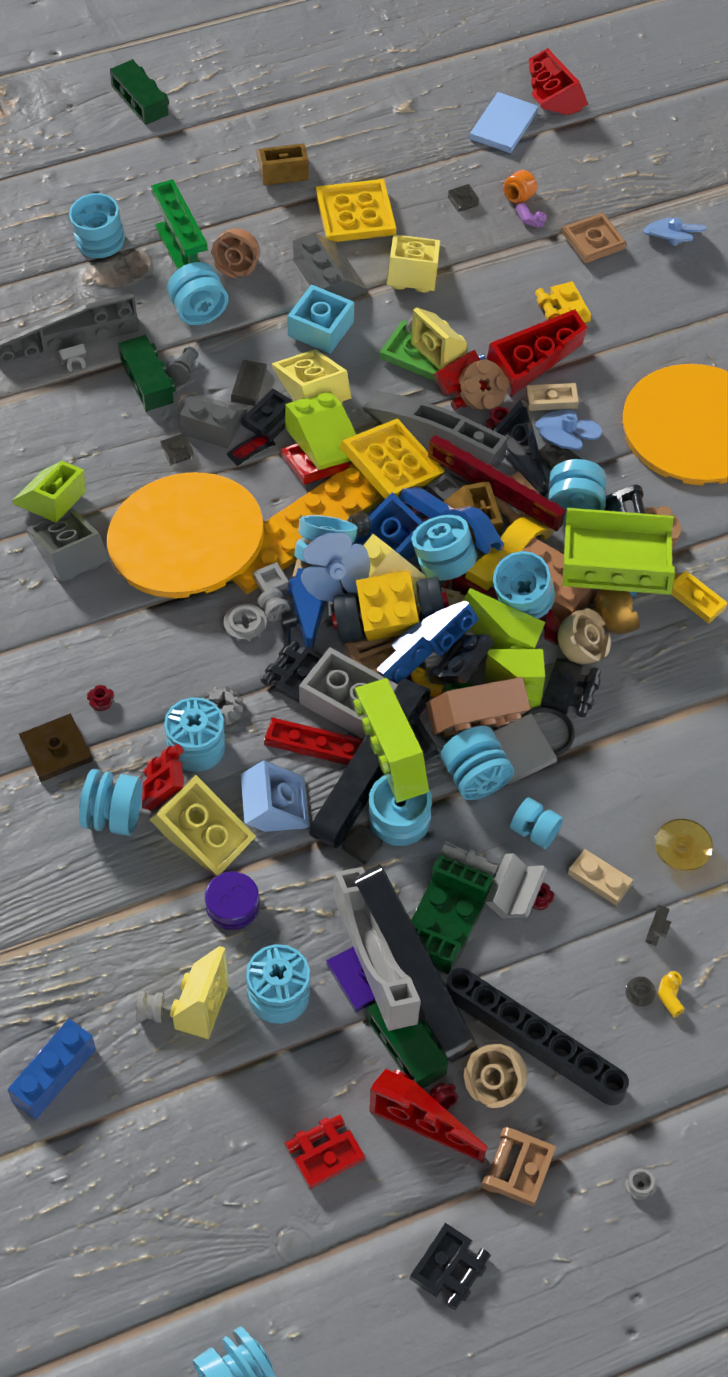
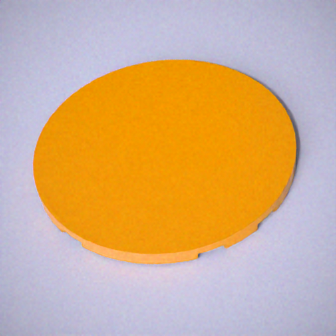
[622,364,728,485]
[107,472,264,598]

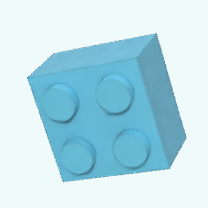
[287,284,354,354]

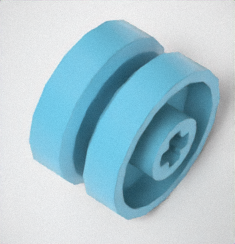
[167,262,228,325]
[548,459,606,521]
[294,515,358,567]
[411,515,478,581]
[369,775,432,846]

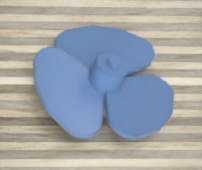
[643,218,707,246]
[535,409,602,450]
[301,533,371,602]

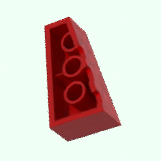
[487,309,587,397]

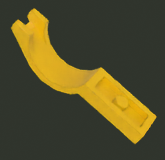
[465,517,554,590]
[672,571,728,624]

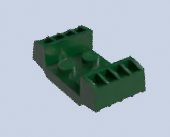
[411,854,494,975]

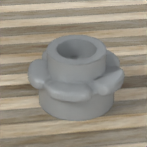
[625,1169,656,1200]

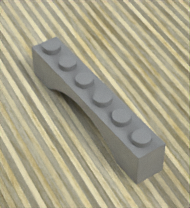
[333,867,421,1031]

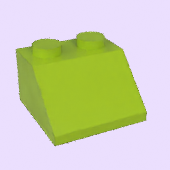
[484,649,545,708]

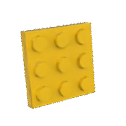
[316,179,396,242]
[340,418,445,499]

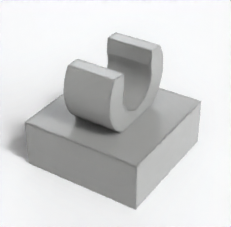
[58,344,86,374]
[253,562,289,593]

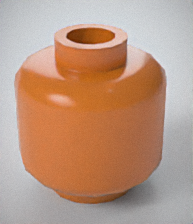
[503,170,537,204]

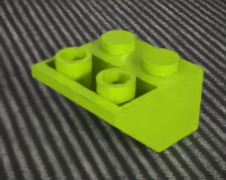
[12,460,85,523]

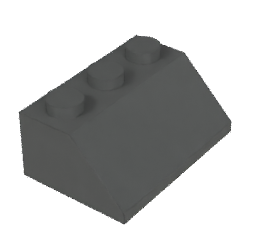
[293,233,368,300]

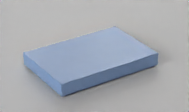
[470,92,539,154]

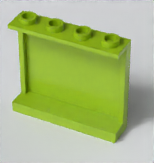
[562,508,675,595]

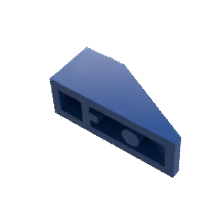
[288,568,326,649]

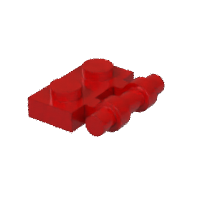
[433,349,487,410]
[142,744,184,811]
[284,1114,365,1190]

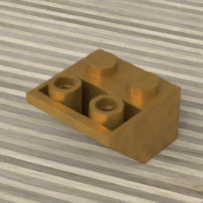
[256,143,309,186]
[443,481,503,545]

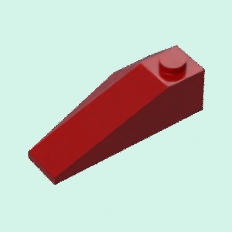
[529,48,588,115]
[369,1068,488,1163]

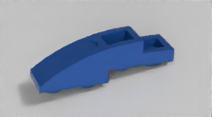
[377,601,479,684]

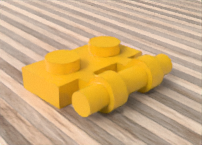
[535,281,591,323]

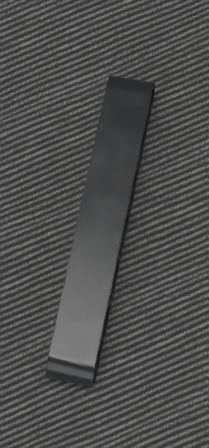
[309,679,431,848]
[354,864,479,1063]
[446,968,629,1106]

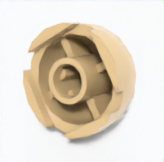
[558,609,611,664]
[463,1044,528,1108]

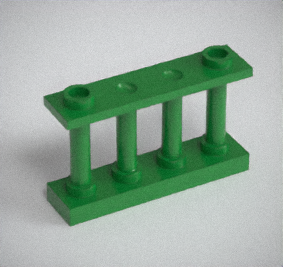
[151,179,208,270]

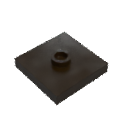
[19,713,93,782]

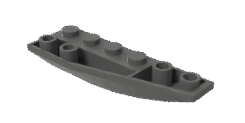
[0,294,139,364]
[363,391,507,485]

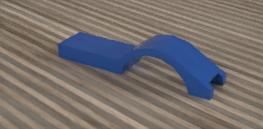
[399,486,504,554]

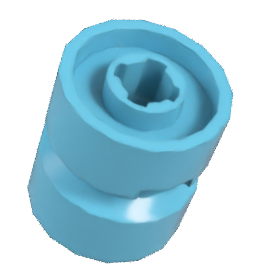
[510,797,564,849]

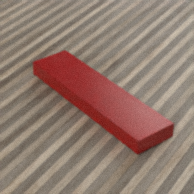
[264,717,364,765]

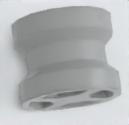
[257,588,291,621]
[136,991,165,1023]

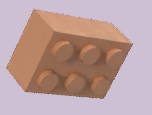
[523,538,598,623]
[426,677,531,738]

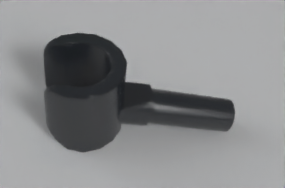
[281,611,298,646]

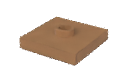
[562,213,627,264]

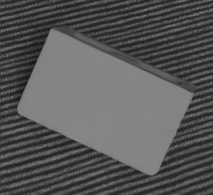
[485,853,547,919]

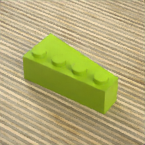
[353,678,429,803]

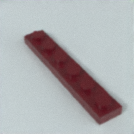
[428,434,566,532]

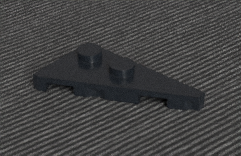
[493,400,549,496]

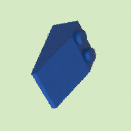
[352,492,424,561]

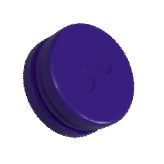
[205,872,260,930]

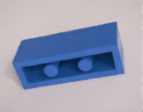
[7,1019,96,1120]

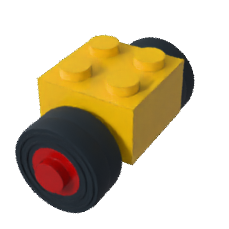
[332,570,449,643]

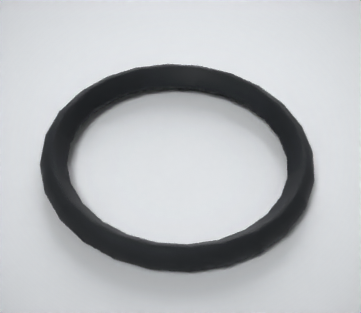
[522,707,575,757]

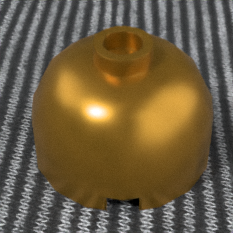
[592,589,640,635]

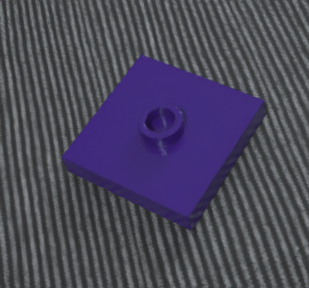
[326,947,376,1013]

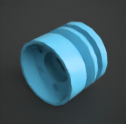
[69,193,125,258]
[493,551,555,619]
[164,697,226,772]
[440,726,515,800]
[79,769,143,836]
[246,944,310,1024]
[192,1326,276,1377]

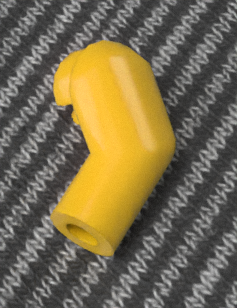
[411,667,445,697]
[658,971,685,1018]

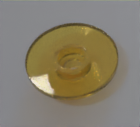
[655,819,713,871]

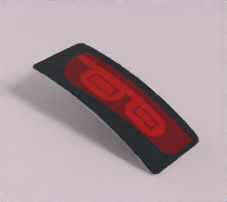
[227,435,276,466]

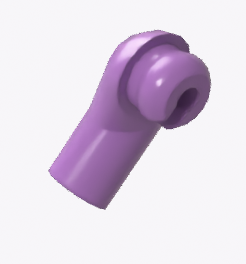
[516,203,547,228]

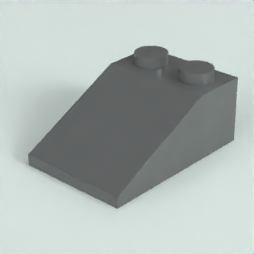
[26,508,109,582]

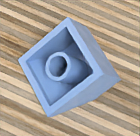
[240,760,310,832]

